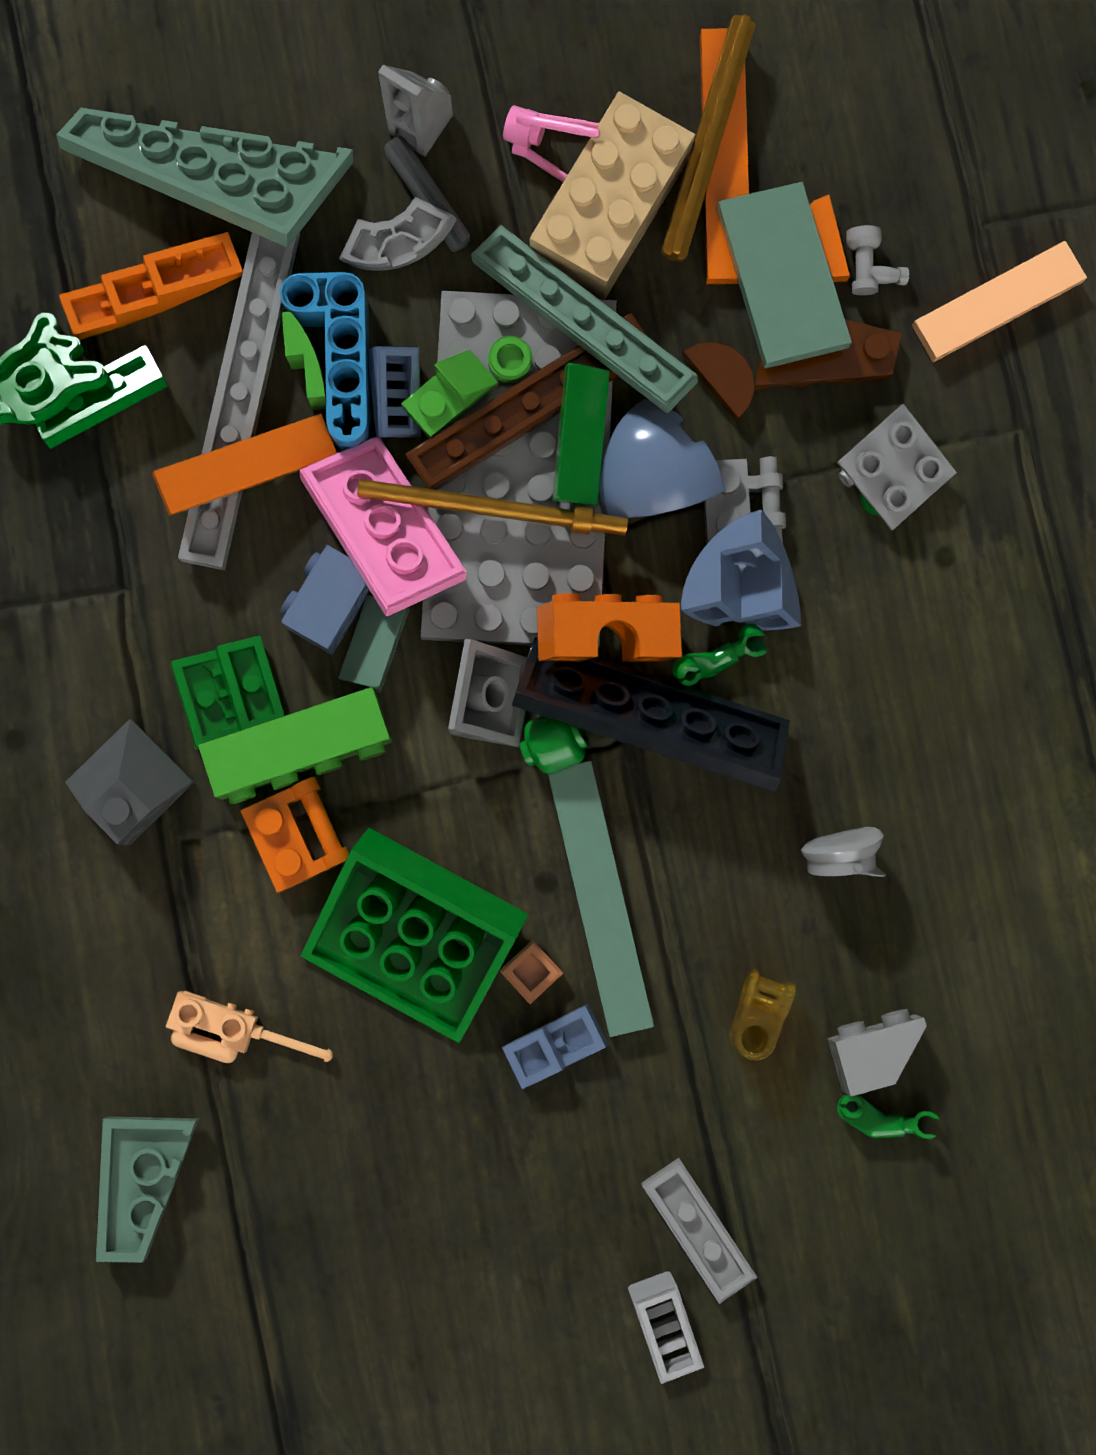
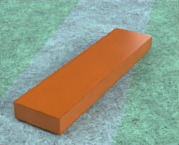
[152,414,337,516]

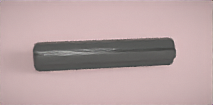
[384,136,471,252]

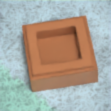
[499,939,563,1004]

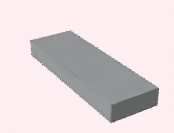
[641,1158,757,1304]

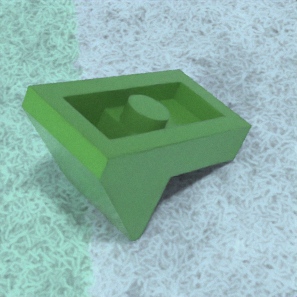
[401,350,499,439]

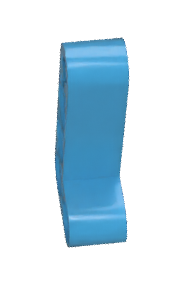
[280,272,371,451]

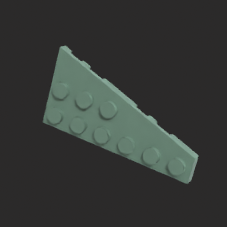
[56,108,353,248]

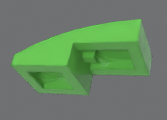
[282,312,326,410]

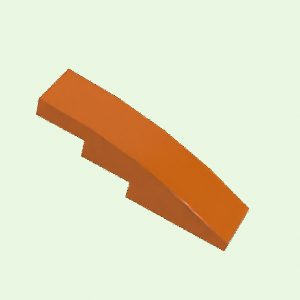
[59,232,243,340]

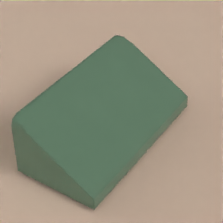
[338,595,410,693]

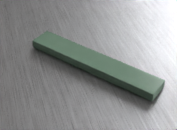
[471,225,698,414]
[548,761,654,1037]

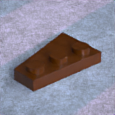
[754,320,902,390]

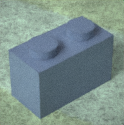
[280,545,370,655]

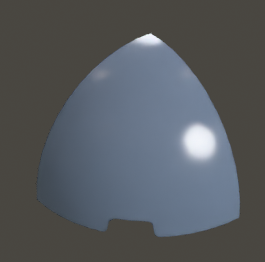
[599,399,726,518]
[681,510,801,631]

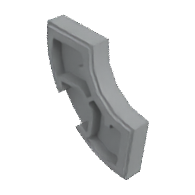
[339,197,457,271]

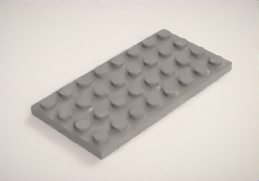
[421,291,617,649]

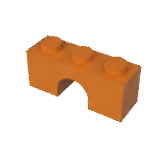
[537,593,682,662]

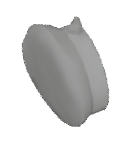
[801,827,886,877]

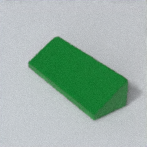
[552,363,610,506]

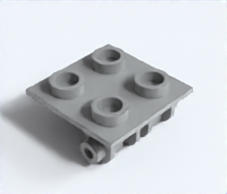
[837,404,957,530]

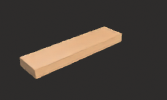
[912,241,1087,362]

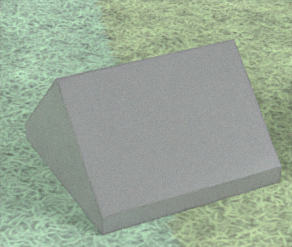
[448,639,528,747]

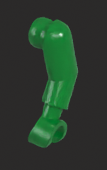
[673,624,767,686]
[837,1094,940,1139]

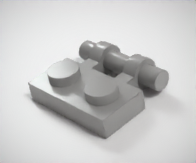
[703,456,786,545]

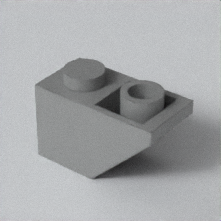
[827,1009,927,1096]

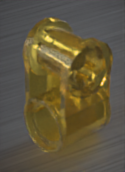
[729,968,796,1061]

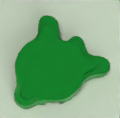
[0,313,108,424]

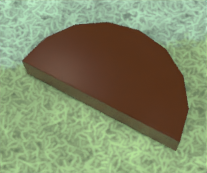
[682,342,755,422]

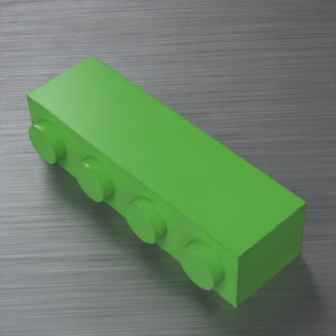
[198,687,393,804]

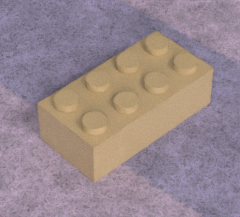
[530,91,695,300]

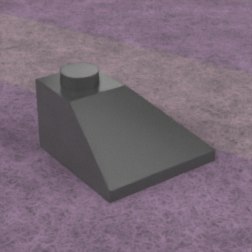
[65,719,194,846]

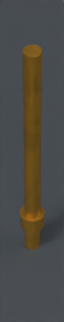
[357,479,628,536]

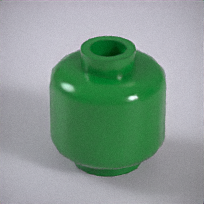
[520,716,590,775]

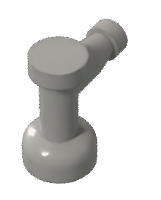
[846,225,909,295]

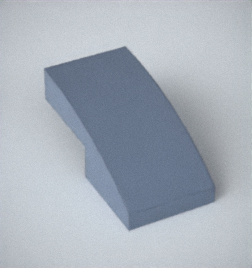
[502,1003,609,1089]

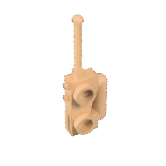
[166,991,333,1063]

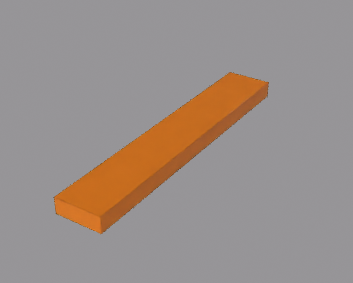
[700,28,749,284]

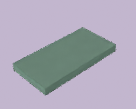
[716,182,852,369]

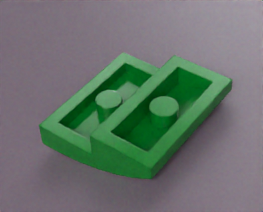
[170,635,285,750]

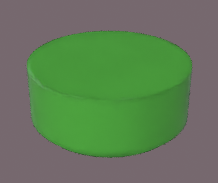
[488,336,533,384]

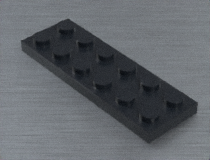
[512,637,790,792]

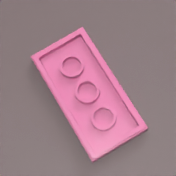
[300,437,467,617]

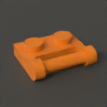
[240,777,349,893]

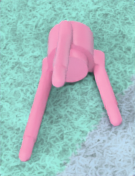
[503,105,600,182]

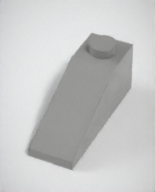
[378,65,453,157]

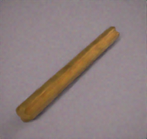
[661,14,756,262]

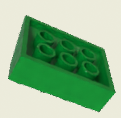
[300,828,529,1043]

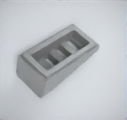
[628,1271,704,1384]

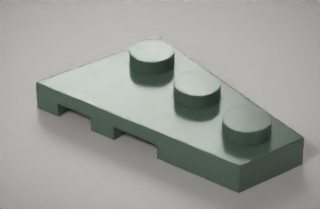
[96,1117,199,1263]

